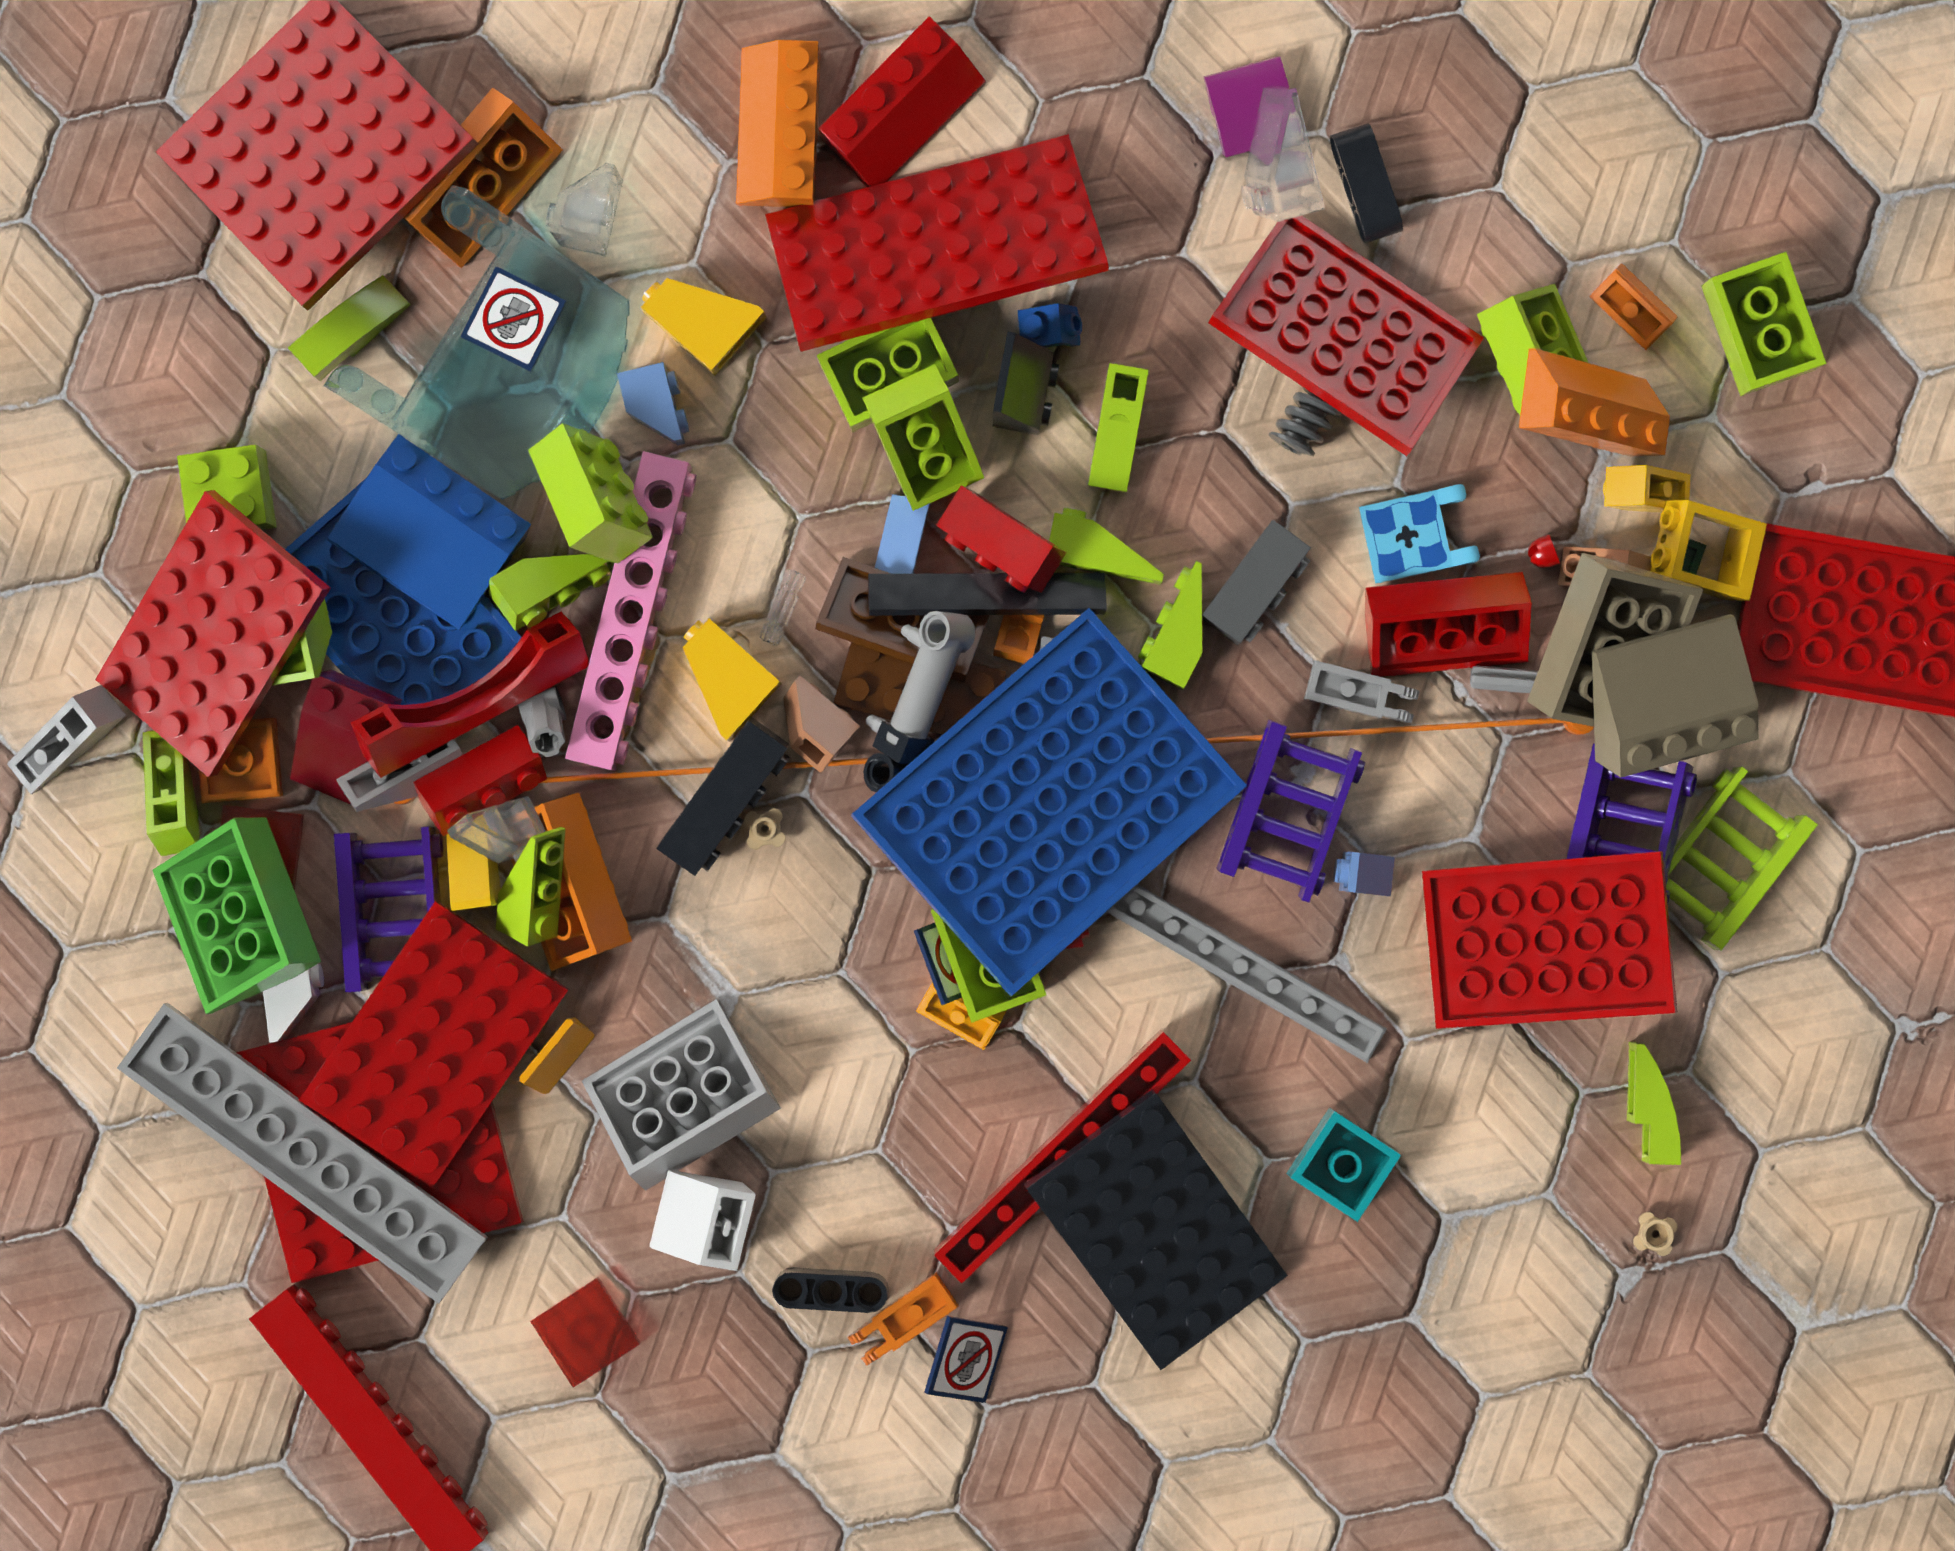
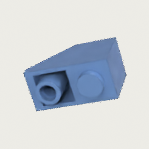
[617,362,689,446]
[1333,852,1395,897]

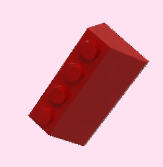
[818,16,986,187]
[1365,572,1532,677]

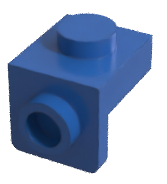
[1018,303,1082,348]

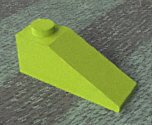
[1049,508,1164,585]
[142,730,200,856]

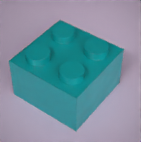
[1286,1107,1401,1222]

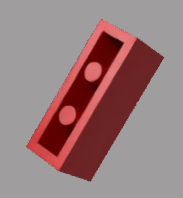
[936,485,1067,593]
[413,725,547,836]

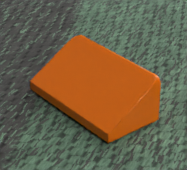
[1589,263,1678,350]

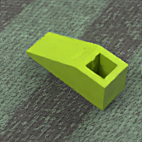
[1088,363,1149,492]
[489,554,615,631]
[1138,561,1202,690]
[496,827,565,947]

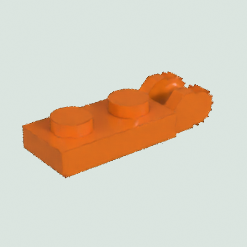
[847,1272,959,1365]

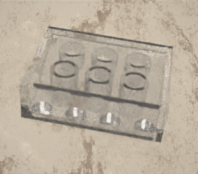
[1241,86,1325,222]

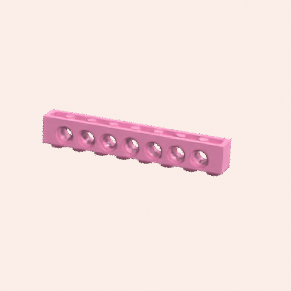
[565,451,697,771]

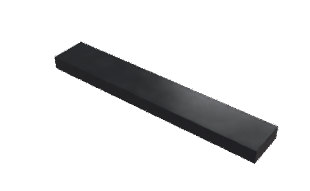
[868,573,1107,616]

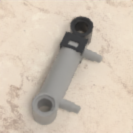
[863,611,975,792]

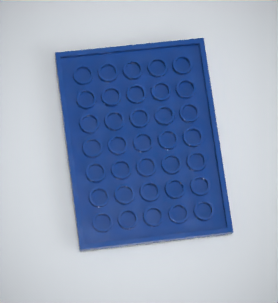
[851,608,1247,997]

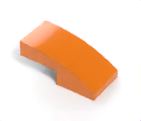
[993,615,1044,664]

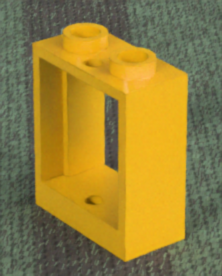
[1650,500,1767,601]

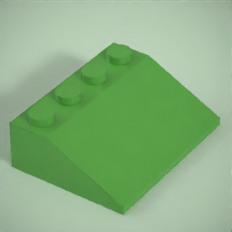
[152,817,321,1014]

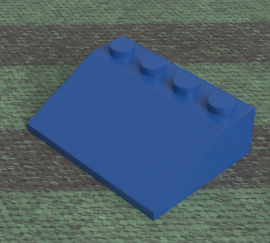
[327,434,531,630]

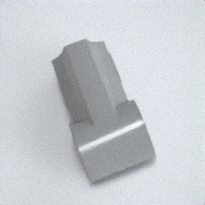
[518,686,567,757]

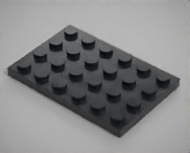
[1024,1089,1288,1370]

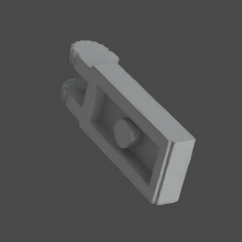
[1304,660,1420,724]

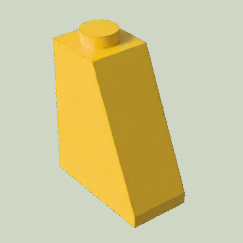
[641,278,767,376]
[682,618,782,742]
[446,811,501,911]

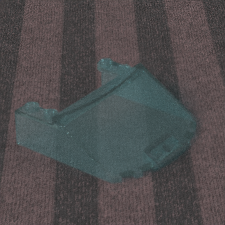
[323,185,630,500]

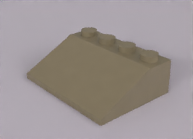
[1527,553,1703,727]
[1592,614,1759,778]

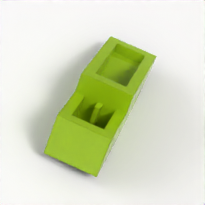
[288,275,410,381]
[1627,1042,1681,1165]

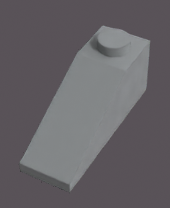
[7,685,126,794]
[336,739,462,812]

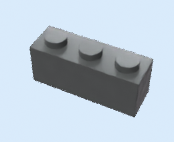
[1202,520,1311,646]

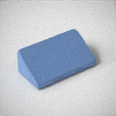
[875,494,930,574]

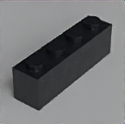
[656,716,790,876]

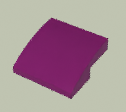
[1203,56,1301,157]

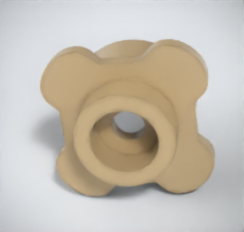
[744,808,786,850]
[1633,1212,1677,1256]

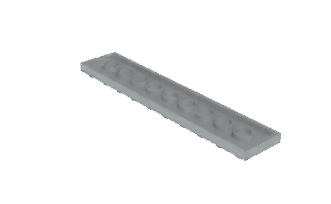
[117,1003,488,1304]

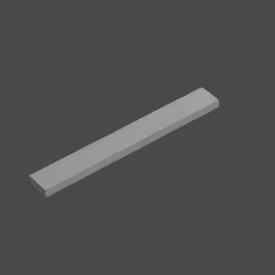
[1106,884,1387,1063]

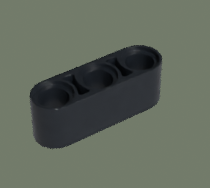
[1330,123,1403,243]
[772,1267,889,1313]

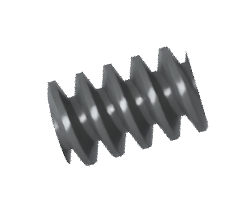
[1269,387,1341,457]

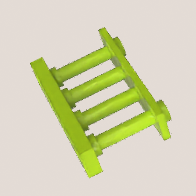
[1666,766,1818,951]

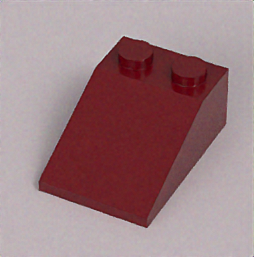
[290,669,402,805]

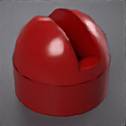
[1528,534,1560,568]

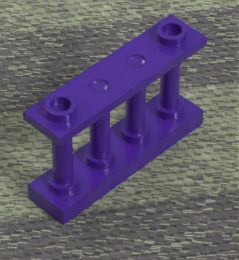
[1216,719,1365,902]
[1566,743,1697,905]
[334,826,443,993]

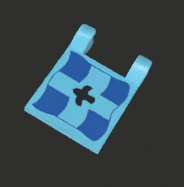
[1359,484,1480,584]

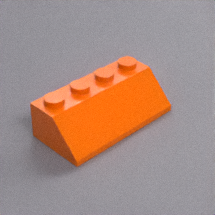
[736,40,821,207]
[403,88,563,269]
[1519,348,1670,457]
[498,792,632,971]

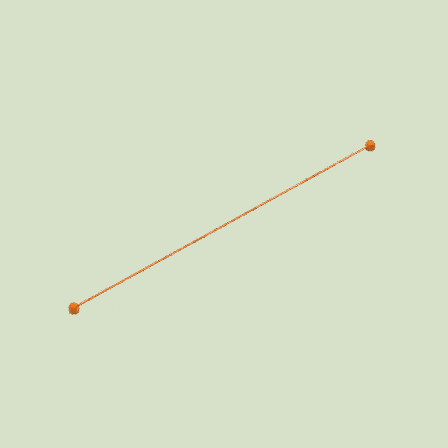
[394,718,1594,805]

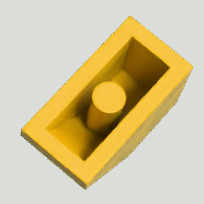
[1603,465,1691,513]

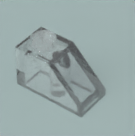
[447,796,546,864]

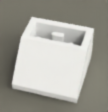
[650,1170,756,1271]

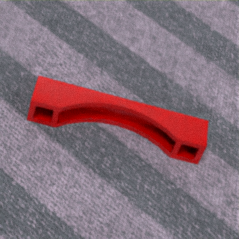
[351,611,589,778]

